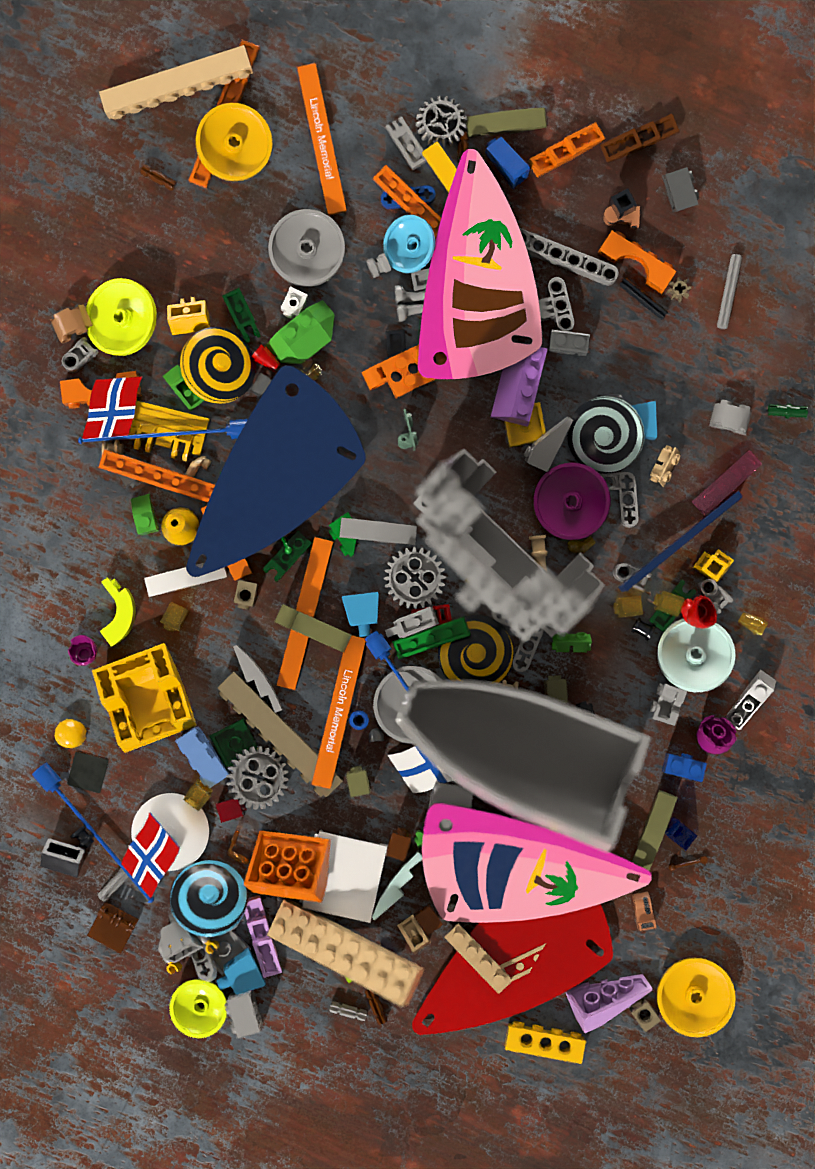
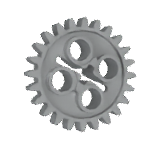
[384,547,446,609]
[226,746,289,809]

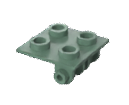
[398,409,418,451]

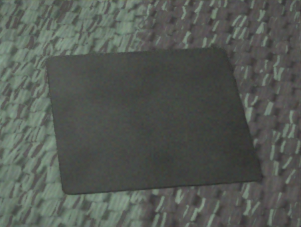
[67,752,109,793]

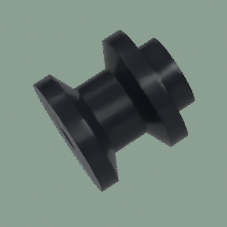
[70,825,94,849]

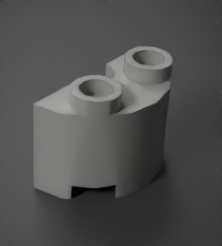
[709,400,752,436]
[650,683,687,726]

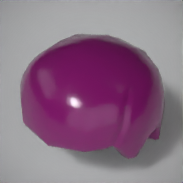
[68,635,98,666]

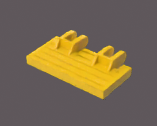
[129,401,210,462]

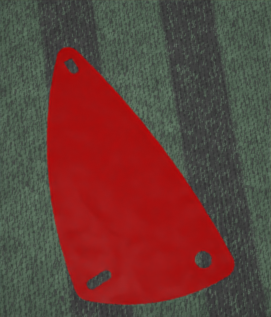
[412,904,613,1035]

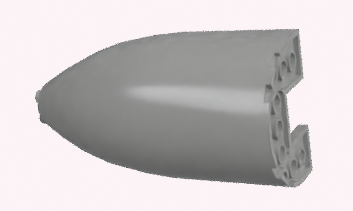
[395,680,651,852]

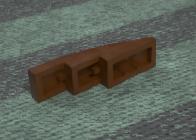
[600,113,680,163]

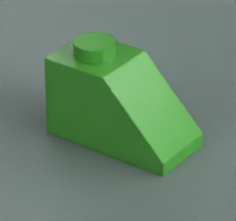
[163,364,204,411]
[131,494,160,536]

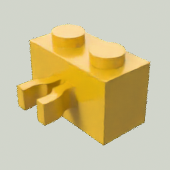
[167,297,210,335]

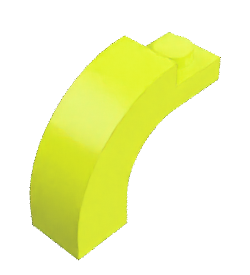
[100,577,136,647]

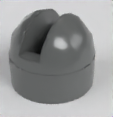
[369,728,384,742]

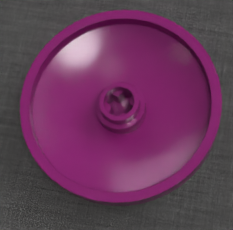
[534,463,611,540]

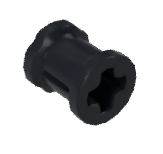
[631,617,656,641]

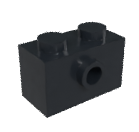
[40,838,85,878]

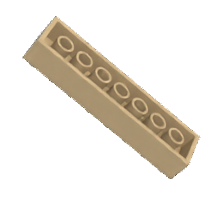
[267,900,424,1006]

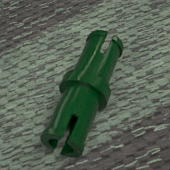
[768,403,808,419]

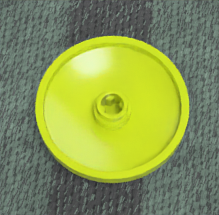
[86,278,157,356]

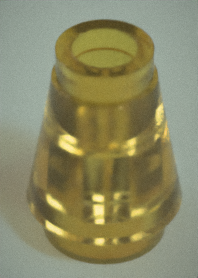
[738,612,768,636]

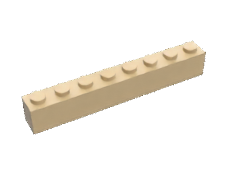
[99,45,253,119]

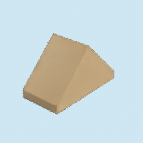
[397,915,430,954]

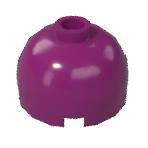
[697,715,737,755]

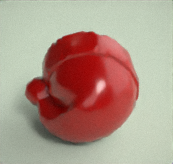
[680,596,717,629]

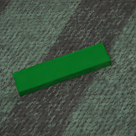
[392,616,471,659]

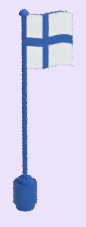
[365,631,453,793]

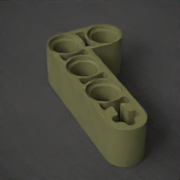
[274,604,352,653]

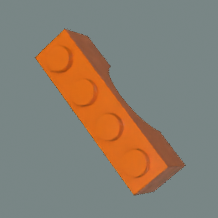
[598,231,676,294]
[60,371,142,409]

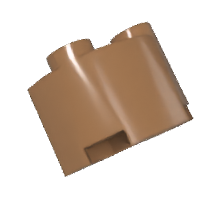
[50,305,93,343]

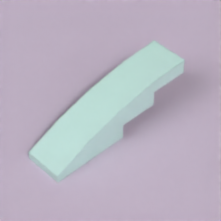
[372,850,423,920]

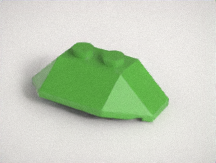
[264,300,335,364]

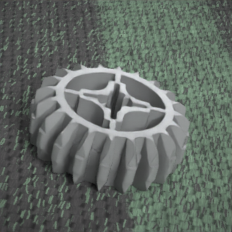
[416,96,467,148]

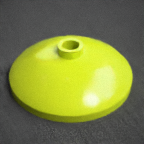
[170,979,227,1038]

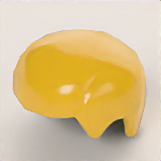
[54,719,86,748]

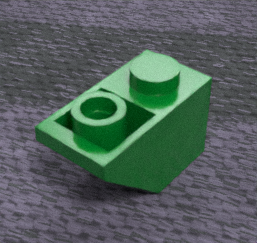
[329,512,357,557]

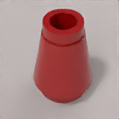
[252,345,280,372]

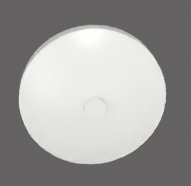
[131,793,209,871]

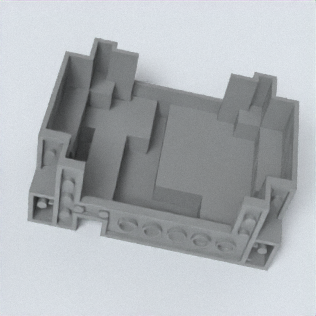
[413,449,604,642]

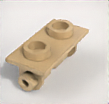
[650,445,680,487]

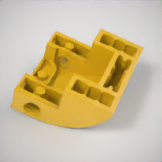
[92,643,197,753]

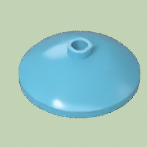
[383,215,435,273]

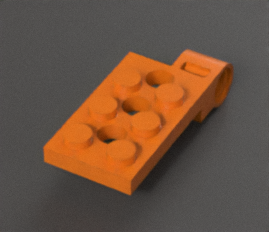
[362,345,447,398]

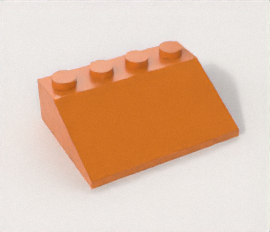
[244,830,331,903]

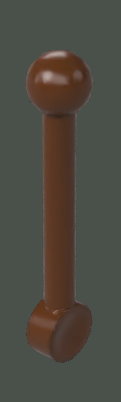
[669,856,708,871]

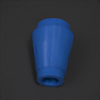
[349,711,369,730]

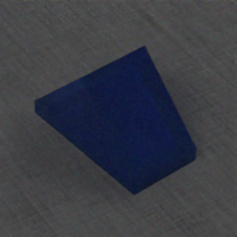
[665,817,697,851]

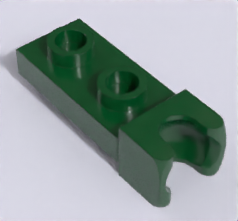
[263,531,312,583]
[648,579,697,632]

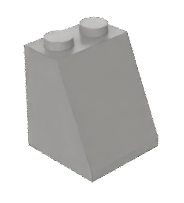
[428,782,473,832]

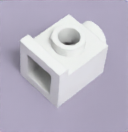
[281,287,309,319]

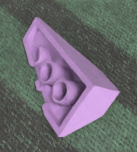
[566,974,652,1033]

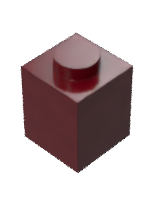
[216,798,247,823]

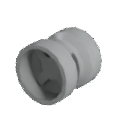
[366,253,391,278]

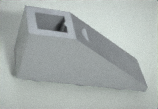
[725,670,776,731]

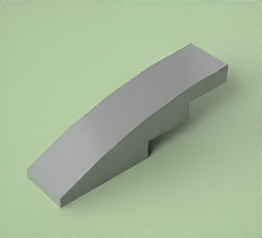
[340,518,417,545]
[233,645,283,713]

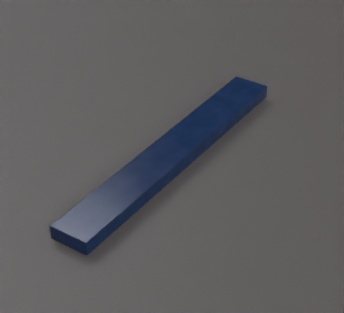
[618,491,742,592]

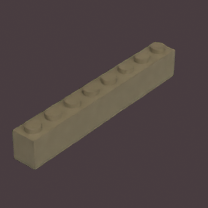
[218,671,343,797]

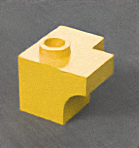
[693,549,734,584]

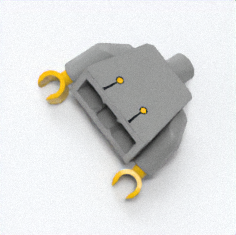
[158,913,220,974]

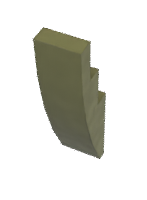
[467,108,547,138]
[631,790,677,871]

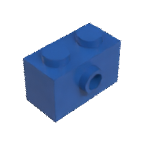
[662,753,707,782]

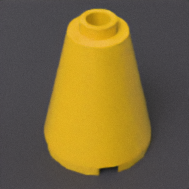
[161,507,199,545]

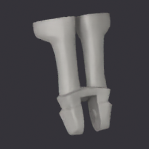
[395,285,426,322]

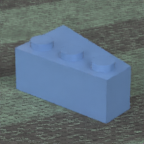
[176,726,231,788]

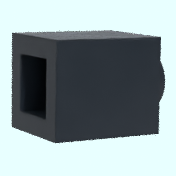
[610,188,637,220]

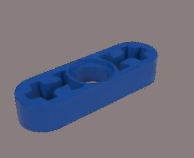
[381,185,436,209]

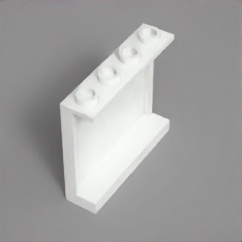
[300,830,387,923]

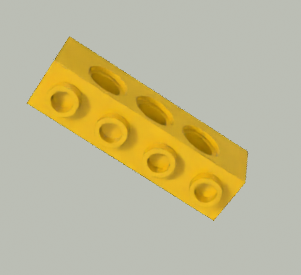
[504,1021,586,1064]

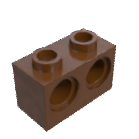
[386,827,411,861]

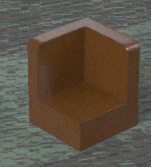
[414,903,443,936]

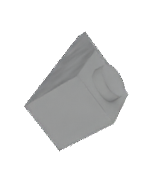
[524,416,573,472]

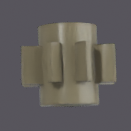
[666,277,691,302]

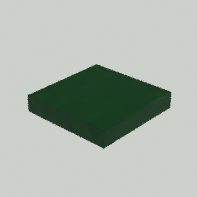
[210,718,258,770]

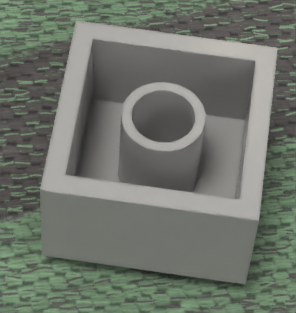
[225,990,263,1039]

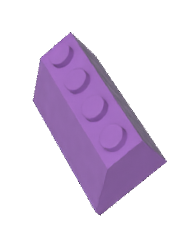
[491,344,547,427]

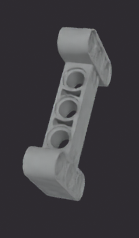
[538,277,574,332]

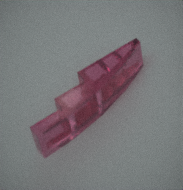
[692,450,762,516]

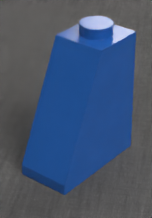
[485,137,530,189]

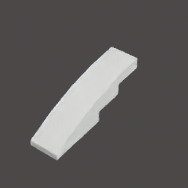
[144,563,227,597]

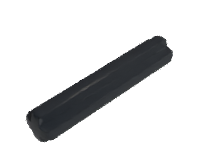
[619,277,668,320]

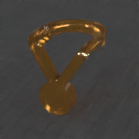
[227,830,250,865]

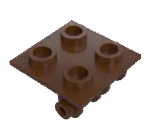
[87,902,139,954]

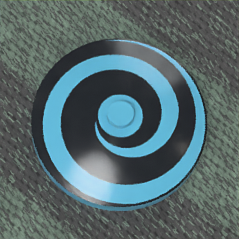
[170,859,248,937]

